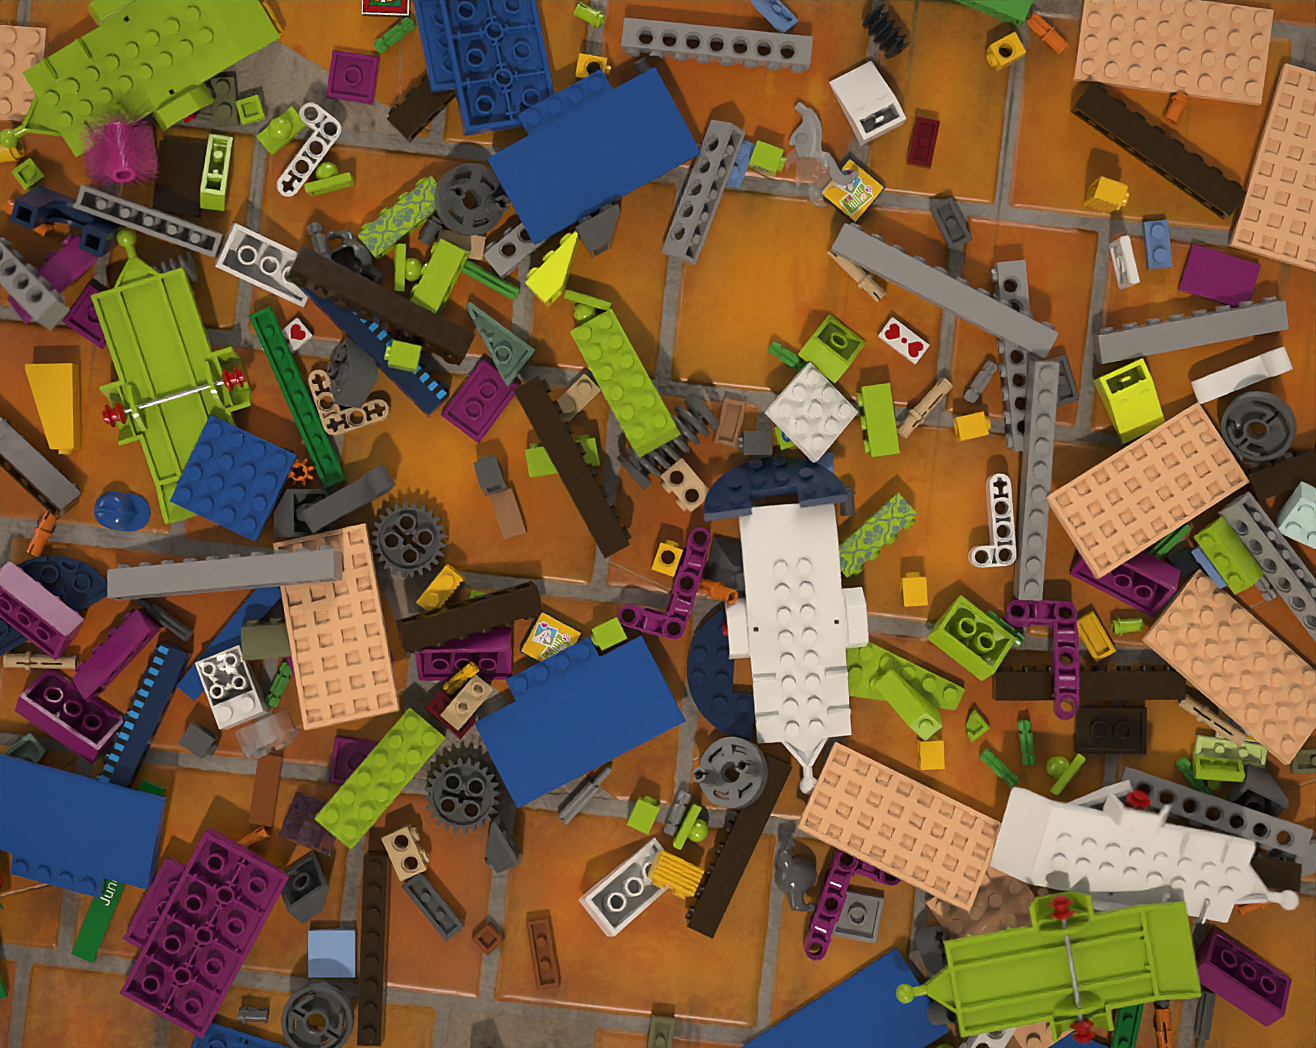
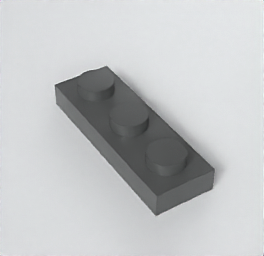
[401,872,465,941]

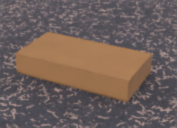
[713,397,747,449]
[489,488,527,540]

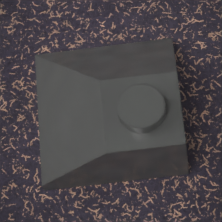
[274,489,330,537]
[705,537,745,592]
[1225,763,1289,830]
[484,815,523,873]
[281,851,329,924]

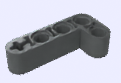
[301,464,396,534]
[914,925,957,1025]

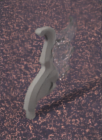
[785,102,859,208]

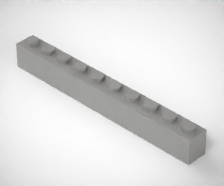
[831,222,1059,360]
[1013,360,1060,601]
[107,546,343,601]

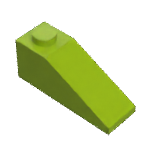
[200,134,233,211]
[874,669,943,741]

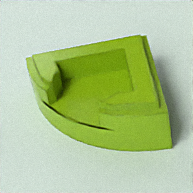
[965,709,990,743]

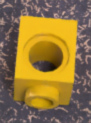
[986,32,1026,71]
[575,53,612,82]
[952,411,991,442]
[652,539,683,577]
[899,572,928,607]
[917,734,945,770]

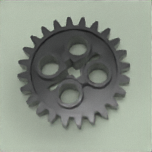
[371,501,448,578]
[424,756,501,834]

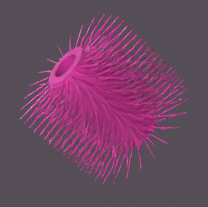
[80,109,159,194]

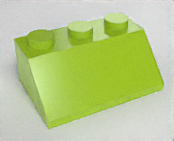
[926,595,1016,681]

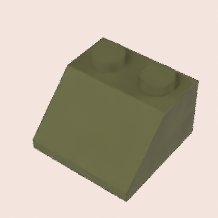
[241,616,292,661]

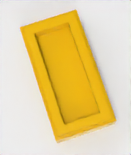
[1077,610,1116,663]

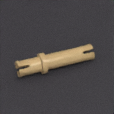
[827,248,888,303]
[896,377,953,439]
[3,651,79,670]
[1179,694,1248,748]

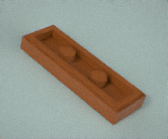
[249,753,284,827]
[526,915,561,990]

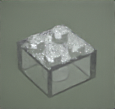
[234,709,299,760]

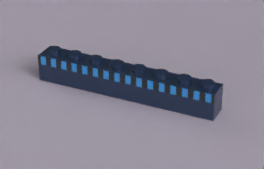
[297,286,449,418]
[95,641,193,789]

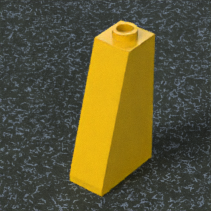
[25,363,81,454]

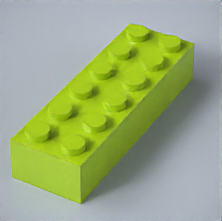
[570,309,681,458]
[314,707,446,850]

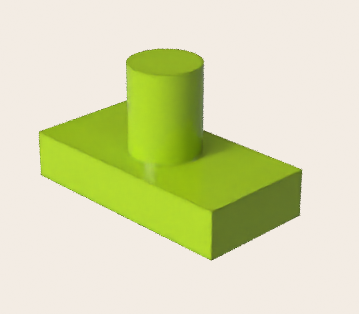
[1192,756,1245,790]

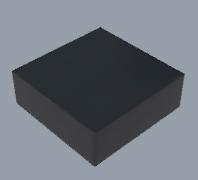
[1166,547,1200,578]

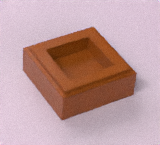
[471,921,505,956]

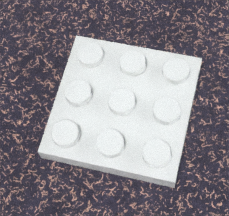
[764,362,858,463]

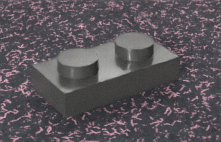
[929,197,972,251]
[1050,355,1080,407]

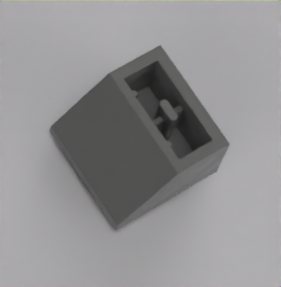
[576,204,621,259]
[327,338,379,409]

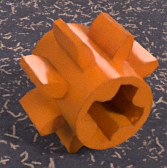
[288,458,316,486]

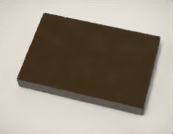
[152,140,207,217]
[1074,705,1147,754]

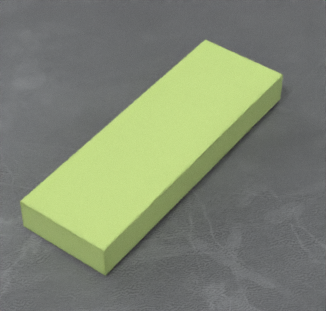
[1192,734,1267,768]

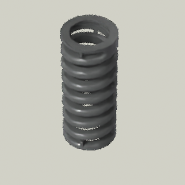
[616,393,720,490]

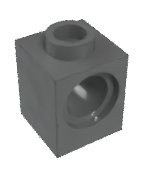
[738,431,772,456]
[473,456,508,496]
[178,721,220,759]

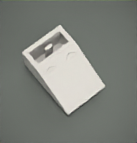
[829,61,907,146]
[195,645,270,730]

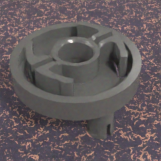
[434,163,510,236]
[1221,391,1297,461]
[692,737,768,809]
[281,983,354,1048]

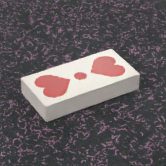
[877,317,930,365]
[262,318,313,354]

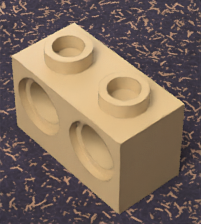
[660,458,709,512]
[440,674,494,730]
[381,823,430,881]

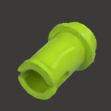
[574,2,605,28]
[1111,616,1143,636]

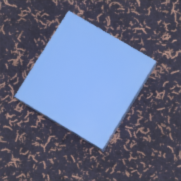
[308,929,357,978]

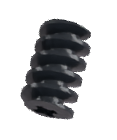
[862,3,912,59]

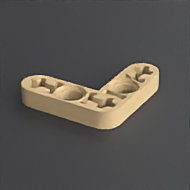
[308,370,391,436]

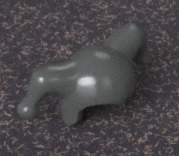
[326,229,384,285]
[774,837,817,913]

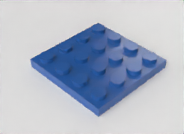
[170,415,298,542]

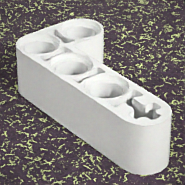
[276,103,341,197]
[1190,346,1293,404]
[968,473,1016,568]

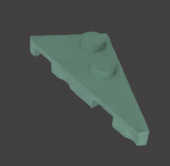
[466,301,536,387]

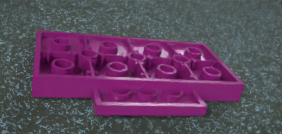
[119,827,290,1039]

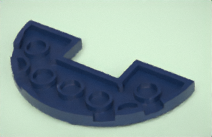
[703,456,848,521]
[0,556,108,656]
[687,608,754,741]

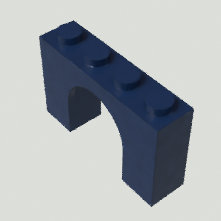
[10,185,127,257]

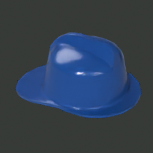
[94,491,151,531]

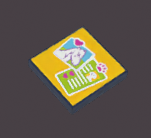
[819,157,886,224]
[519,611,583,662]

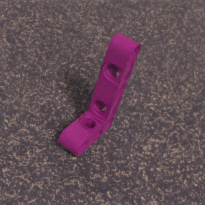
[618,527,711,640]
[1004,600,1080,720]
[803,848,901,961]

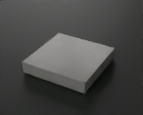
[831,889,885,944]

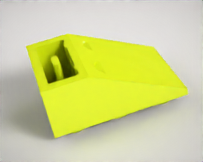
[525,231,580,308]
[1093,358,1165,444]

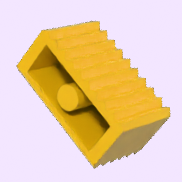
[1084,176,1129,215]
[416,564,466,611]
[647,850,704,899]

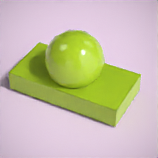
[256,106,308,156]
[304,162,355,197]
[393,244,422,294]
[564,290,612,324]
[1046,753,1086,796]
[673,801,709,850]

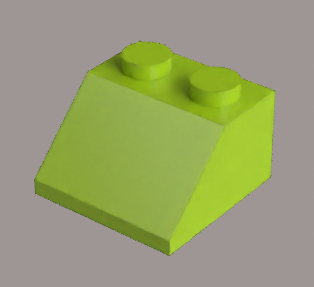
[798,314,866,383]

